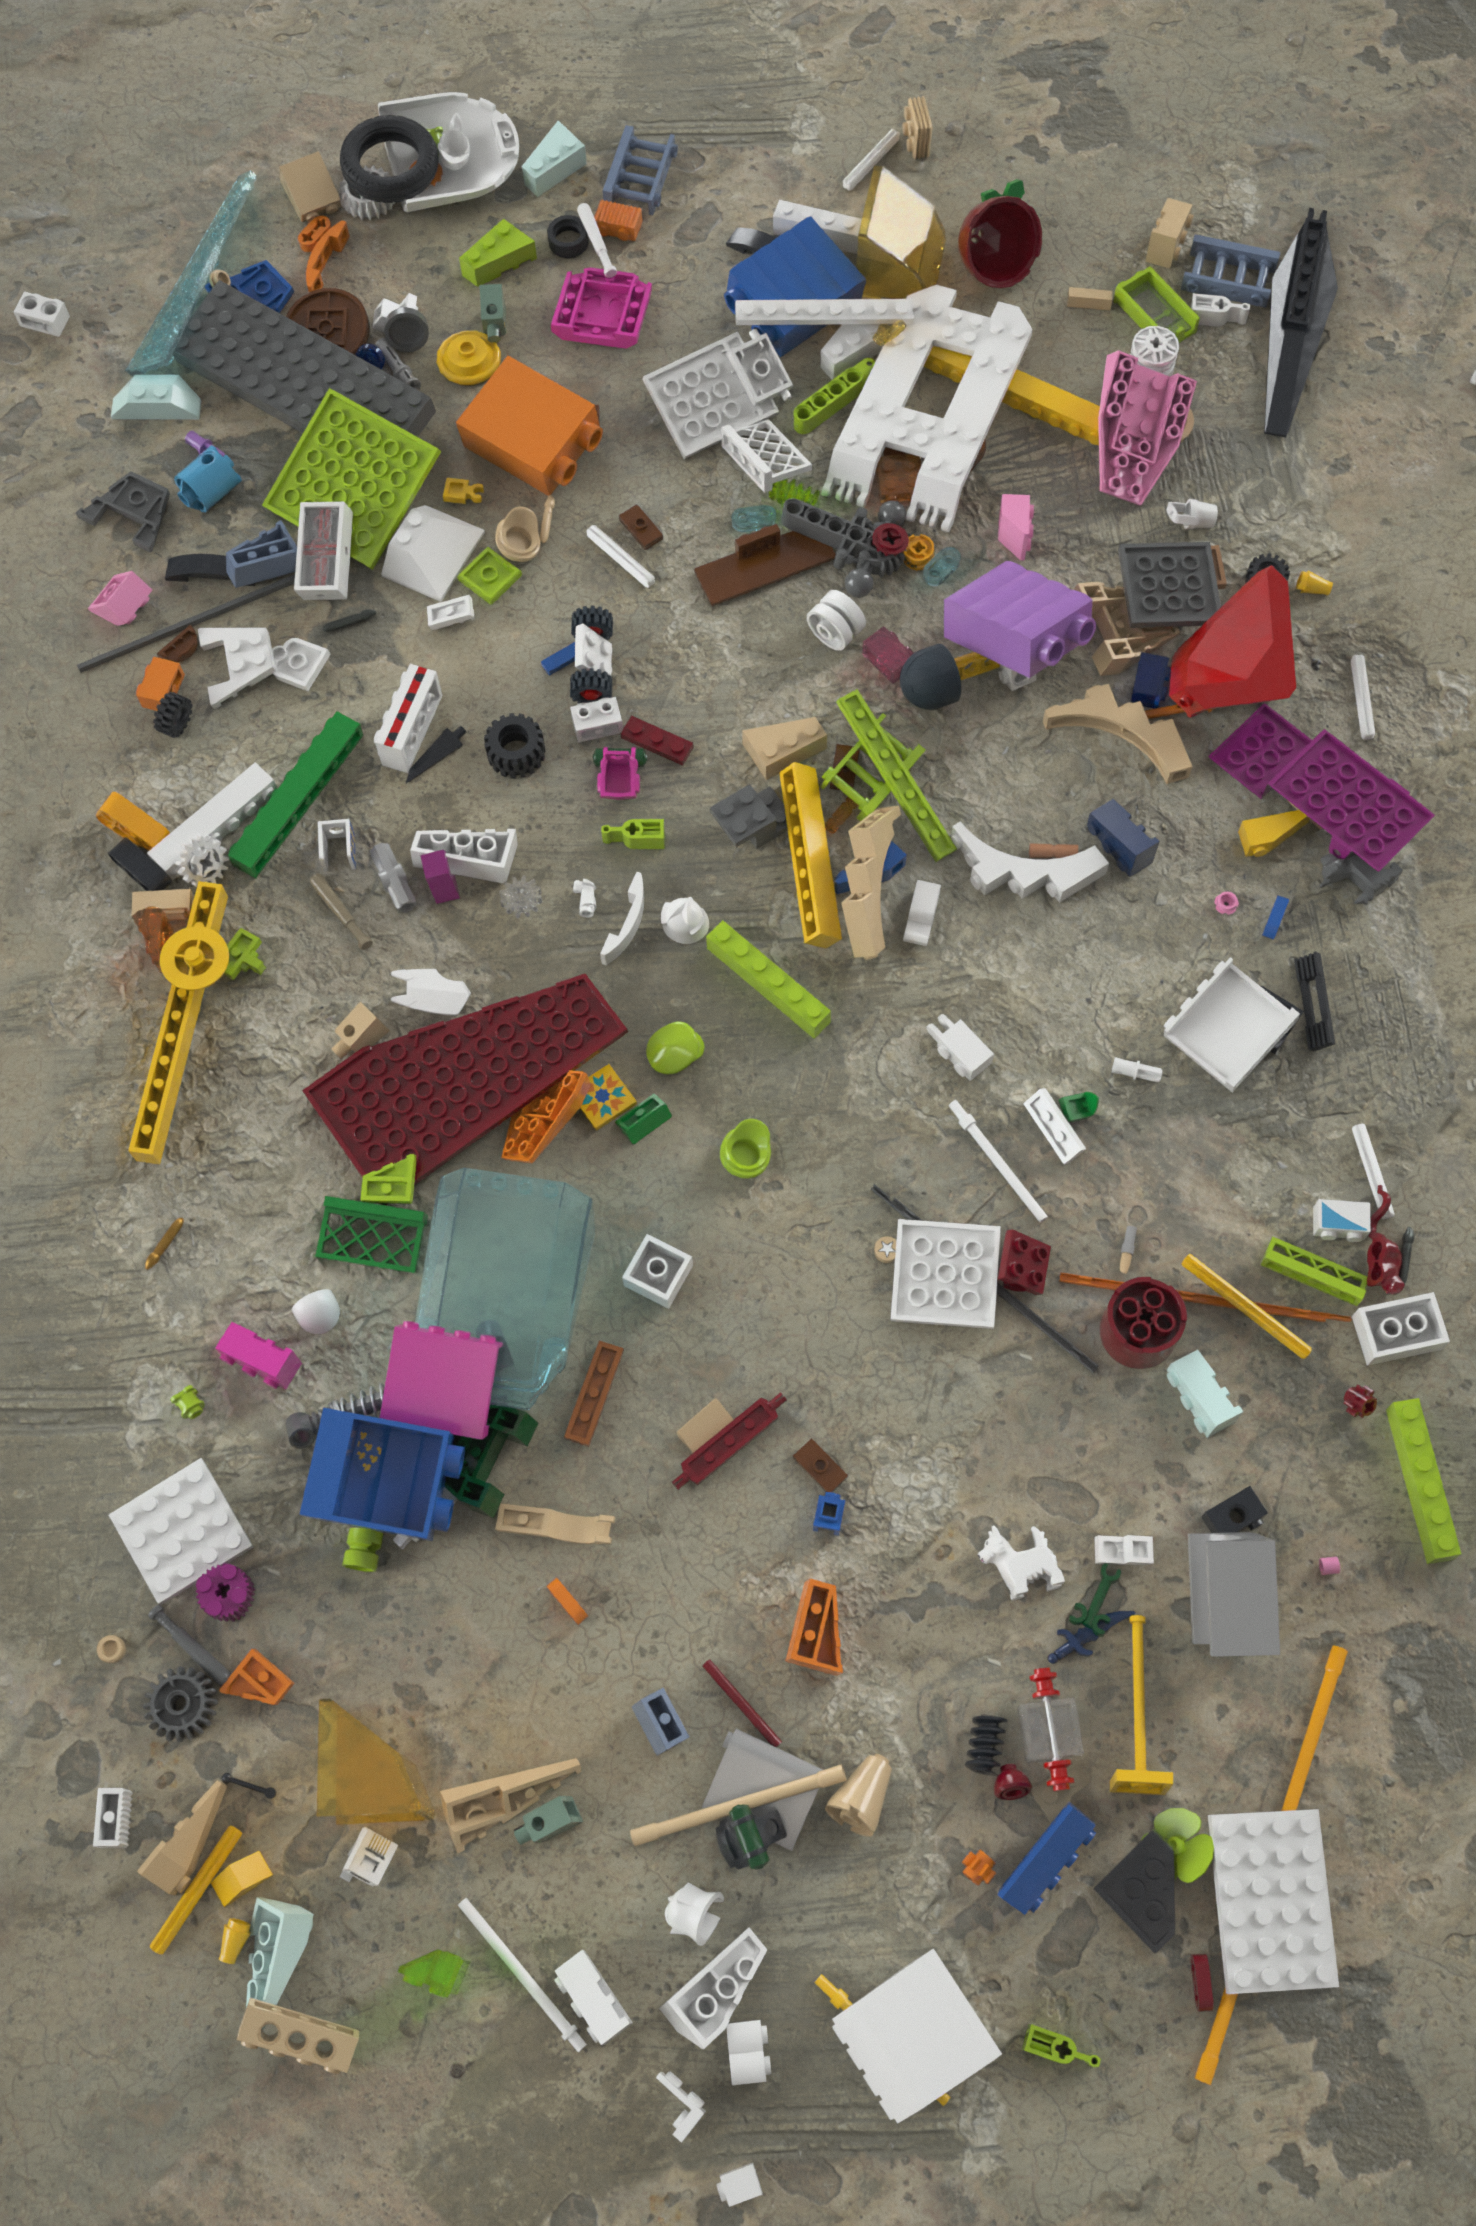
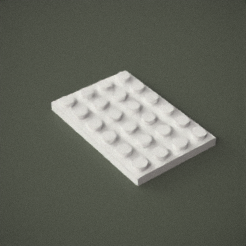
[1208,1809,1339,1994]

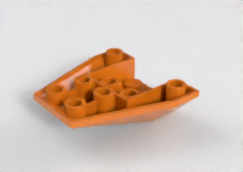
[501,1070,591,1164]

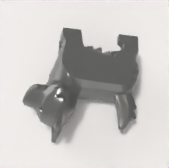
[1319,852,1403,905]

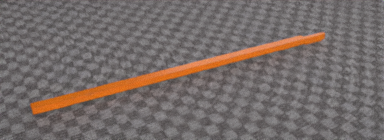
[1059,1273,1352,1322]

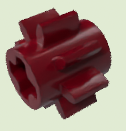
[1343,1384,1377,1418]

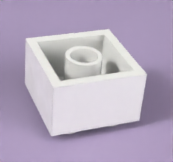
[622,1234,693,1309]

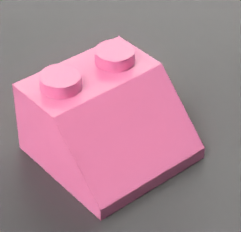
[88,571,152,626]

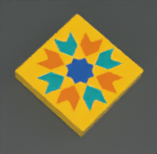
[580,1064,637,1131]

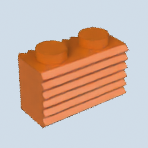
[594,199,642,241]

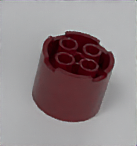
[1100,1277,1187,1369]

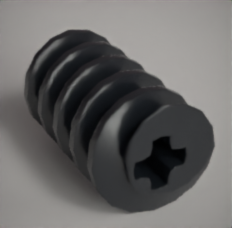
[965,1714,1008,1776]

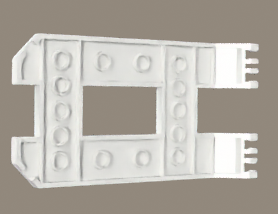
[821,285,1032,532]

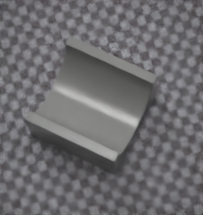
[1188,1532,1280,1656]

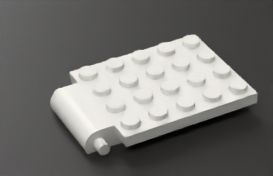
[642,329,794,459]

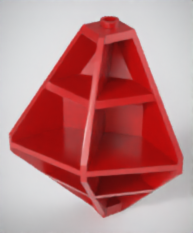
[1169,565,1296,718]

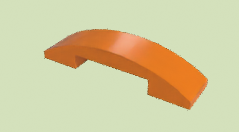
[306,220,350,292]

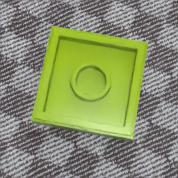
[457,547,522,605]

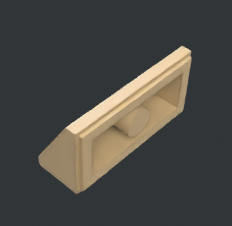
[1067,287,1113,311]
[677,1398,733,1453]

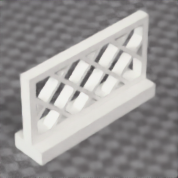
[721,419,812,493]

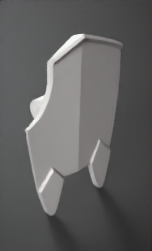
[391,969,471,1016]

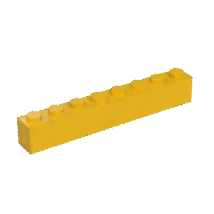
[779,762,842,948]

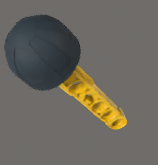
[900,644,1000,710]

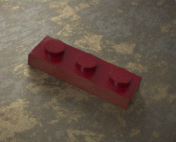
[621,715,694,766]

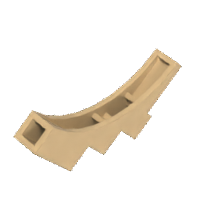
[1043,684,1192,784]

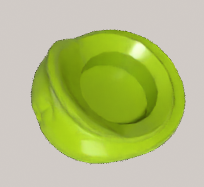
[646,1021,705,1075]
[720,1119,771,1179]

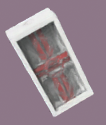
[294,502,353,600]

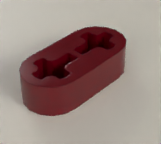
[1190,1954,1213,2012]

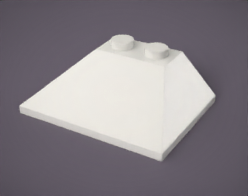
[381,505,485,602]

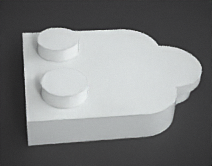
[272,638,331,691]

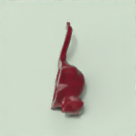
[1367,1185,1405,1295]

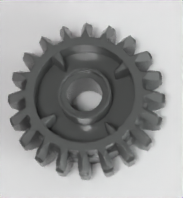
[143,1666,218,1742]

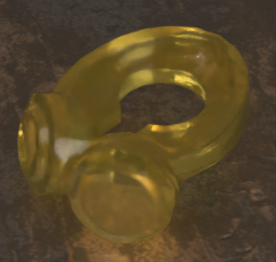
[872,320,907,346]

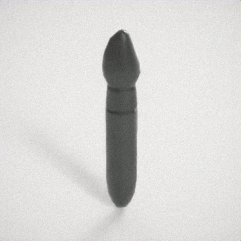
[322,609,376,632]
[1399,1227,1415,1283]

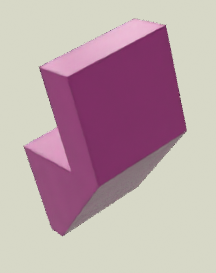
[420,850,460,904]

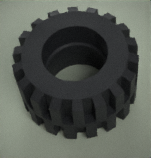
[484,713,546,779]

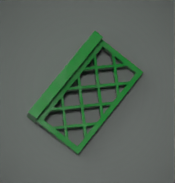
[315,1196,428,1274]

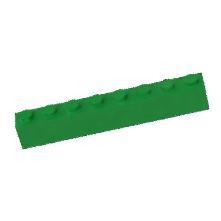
[228,711,364,879]

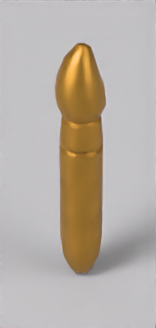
[145,1217,184,1270]

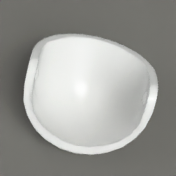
[292,1289,340,1334]

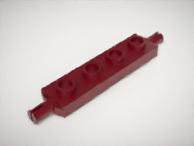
[671,1392,787,1490]

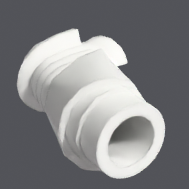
[573,878,597,918]

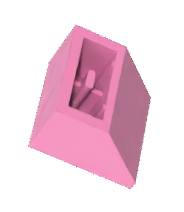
[998,494,1034,560]

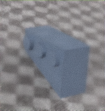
[226,520,297,588]

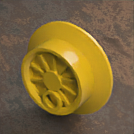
[160,926,229,990]

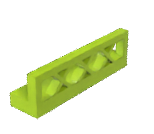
[1261,1237,1367,1306]

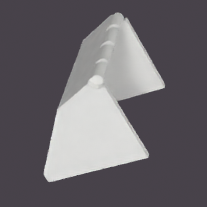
[832,1949,1002,2124]

